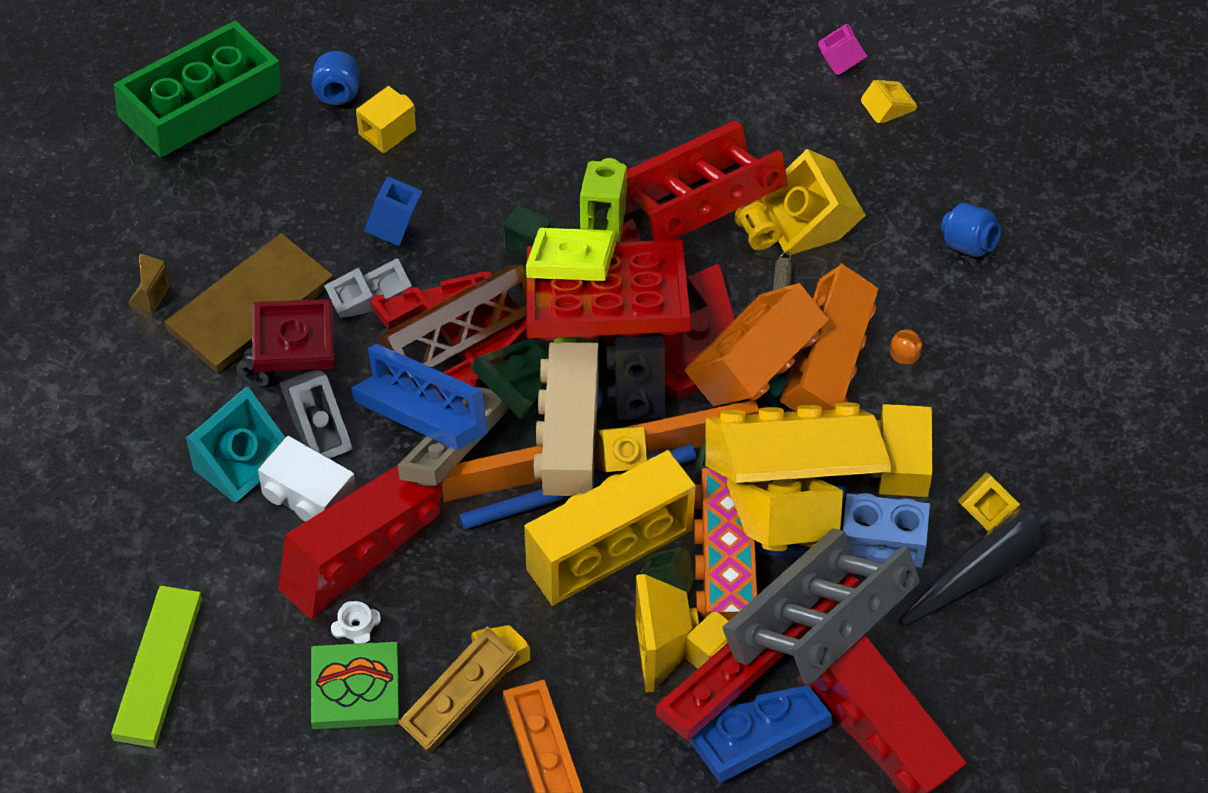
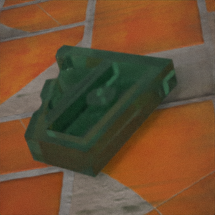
[471,338,549,419]

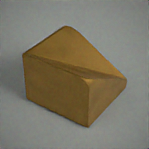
[128,254,171,313]

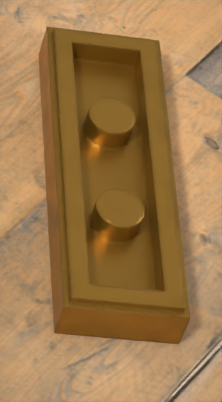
[398,626,521,753]

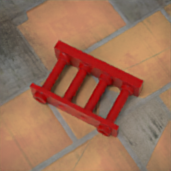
[625,120,788,241]

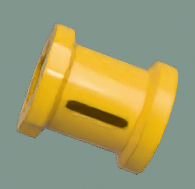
[734,199,781,250]

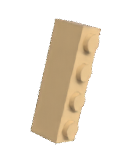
[534,342,599,496]

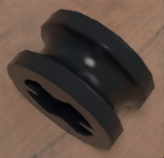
[236,348,275,386]

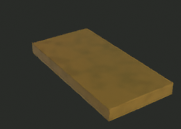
[164,233,334,374]

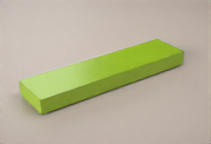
[111,585,202,748]

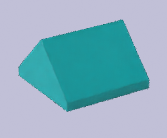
[186,387,285,502]

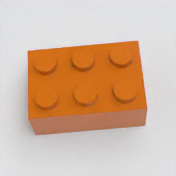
[684,283,829,406]

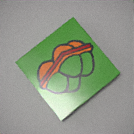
[311,642,399,730]

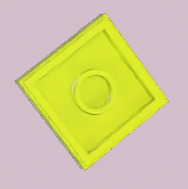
[526,228,616,281]

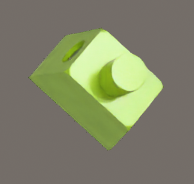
[580,158,627,242]

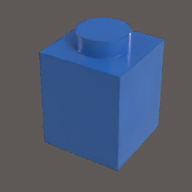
[364,176,423,246]

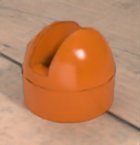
[890,329,922,364]

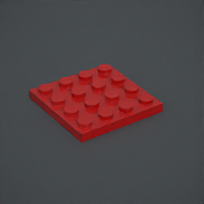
[527,240,691,341]

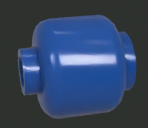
[312,51,360,106]
[941,203,1001,257]

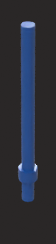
[459,444,696,530]

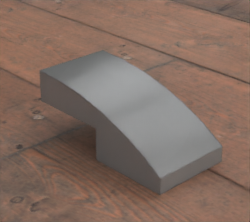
[324,258,413,318]

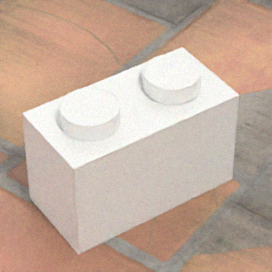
[258,436,356,522]

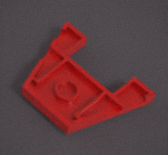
[598,264,735,401]
[370,271,527,400]

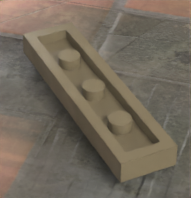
[398,387,513,486]

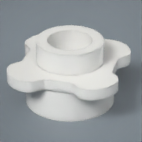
[331,601,381,644]

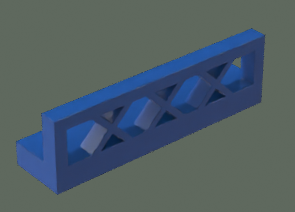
[351,344,489,451]

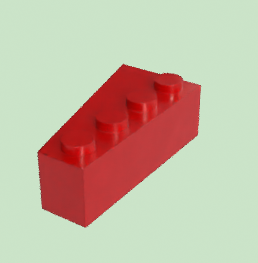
[278,465,443,620]
[797,634,966,793]

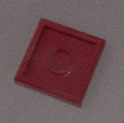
[252,299,334,372]

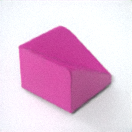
[818,24,868,75]

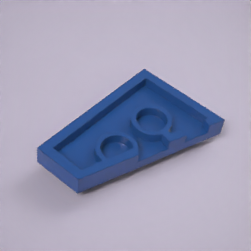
[689,685,832,783]

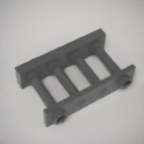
[722,528,920,685]

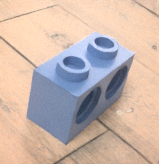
[842,493,930,567]

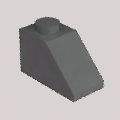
[279,369,353,459]

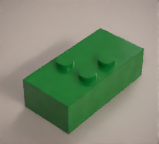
[114,20,281,158]

